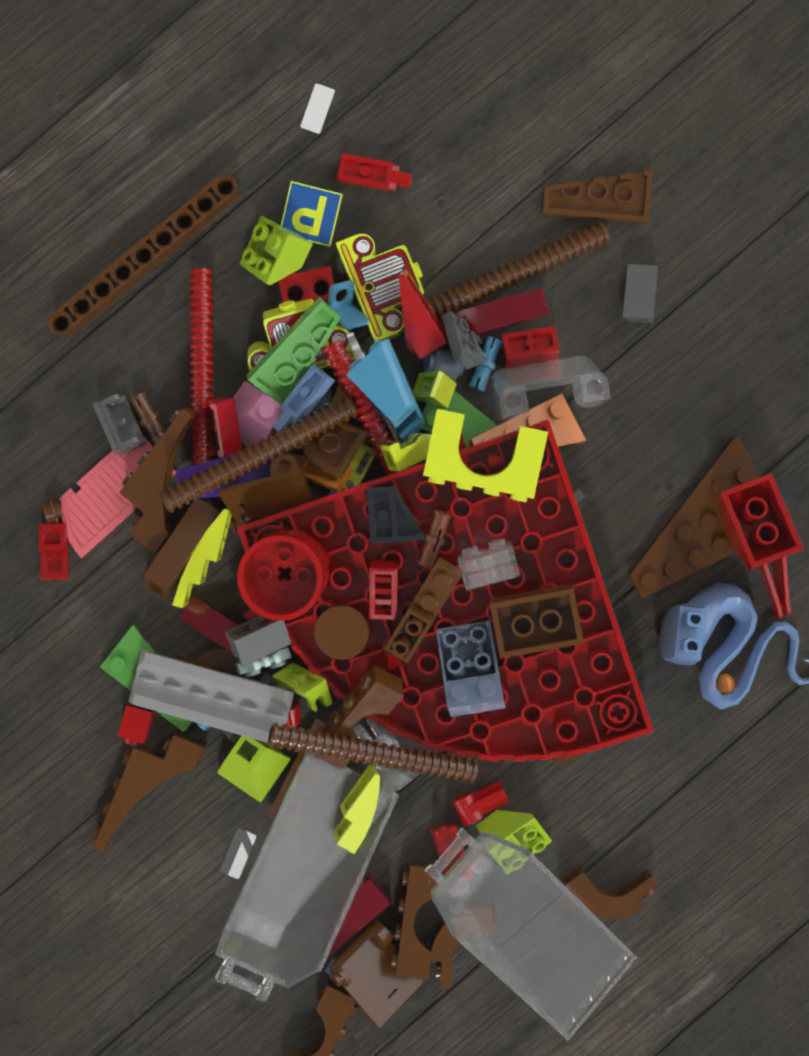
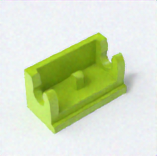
[272,662,332,712]

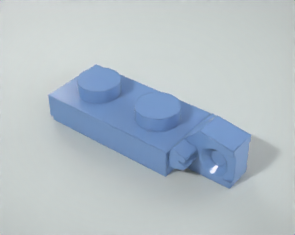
[273,364,335,432]

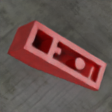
[399,269,448,359]

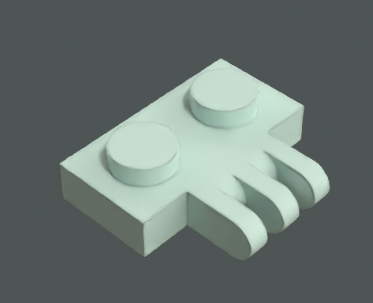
[234,647,292,677]

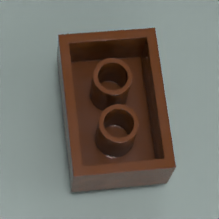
[490,584,584,659]

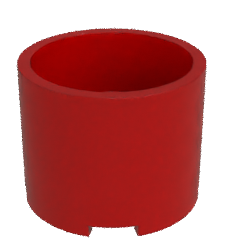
[237,529,329,621]

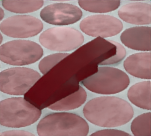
[438,288,549,344]

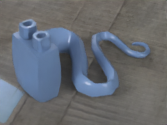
[658,582,809,709]

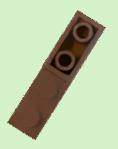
[384,557,464,663]

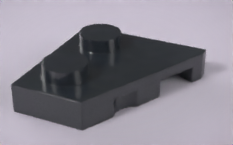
[367,486,424,544]

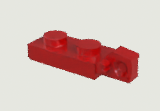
[337,153,412,191]

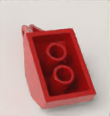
[718,473,804,619]

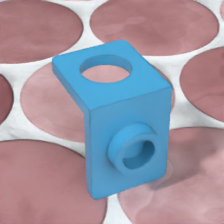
[328,280,369,330]

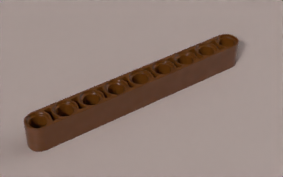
[48,174,240,339]

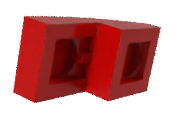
[38,523,69,581]

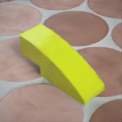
[333,765,380,854]

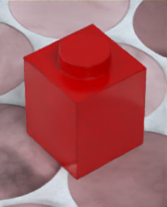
[118,703,156,746]

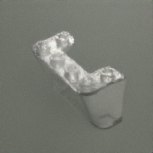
[491,356,611,423]

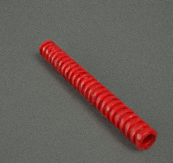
[189,268,215,465]
[322,339,396,474]

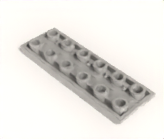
[128,650,295,743]

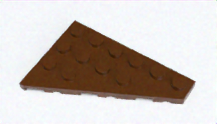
[628,436,759,598]

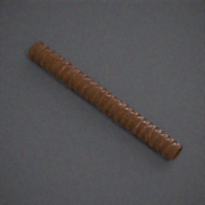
[425,221,610,318]
[159,395,357,513]
[268,722,478,783]

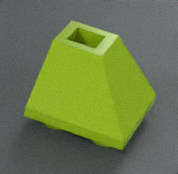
[240,216,312,285]
[217,736,291,803]
[475,810,552,871]

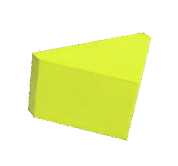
[412,371,456,409]

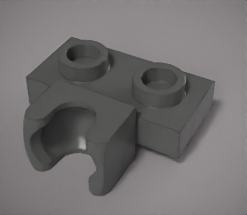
[442,311,487,370]

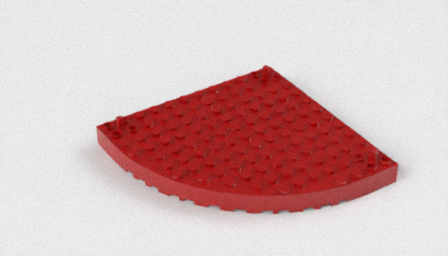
[237,419,654,762]

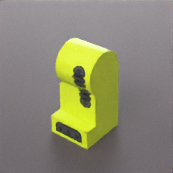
[380,433,431,472]
[343,443,377,489]

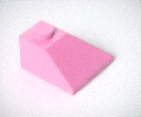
[233,381,283,448]

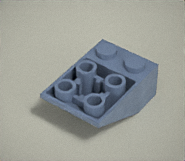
[436,620,505,717]

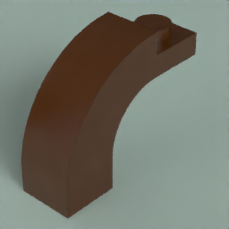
[559,867,658,920]
[430,900,495,989]

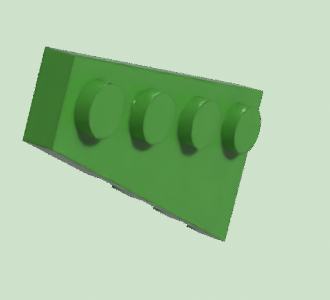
[246,297,341,405]
[421,390,497,447]
[100,625,193,732]

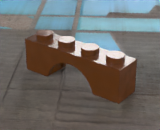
[315,665,404,770]
[391,863,442,980]
[290,978,359,1056]

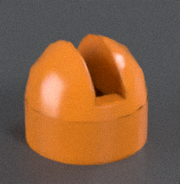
[716,674,736,693]

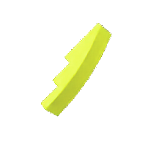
[173,508,232,608]

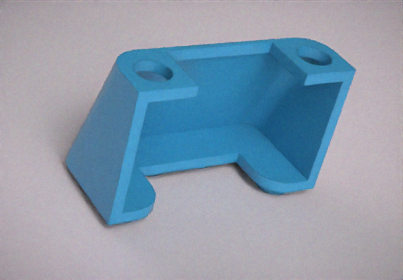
[346,339,425,443]

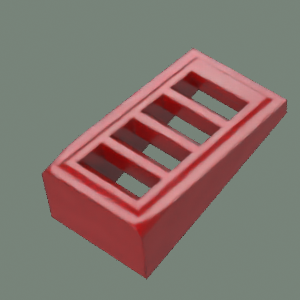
[369,560,398,620]

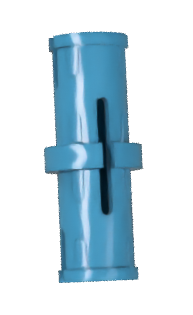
[468,336,502,392]

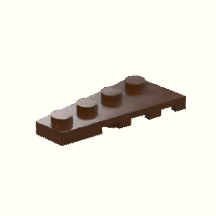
[542,169,653,224]

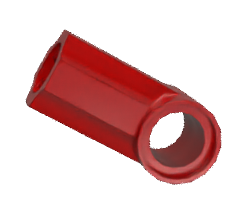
[452,780,509,826]

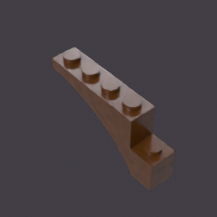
[120,408,198,554]
[92,732,207,852]

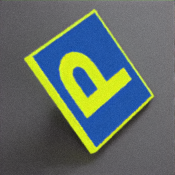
[281,181,343,247]

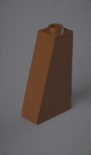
[143,498,219,602]

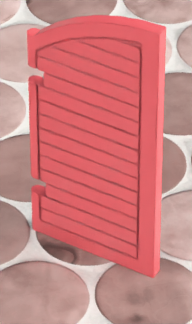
[59,437,176,558]

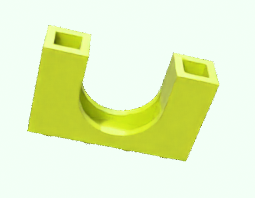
[423,409,548,502]

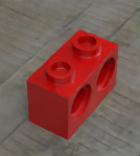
[279,266,338,304]

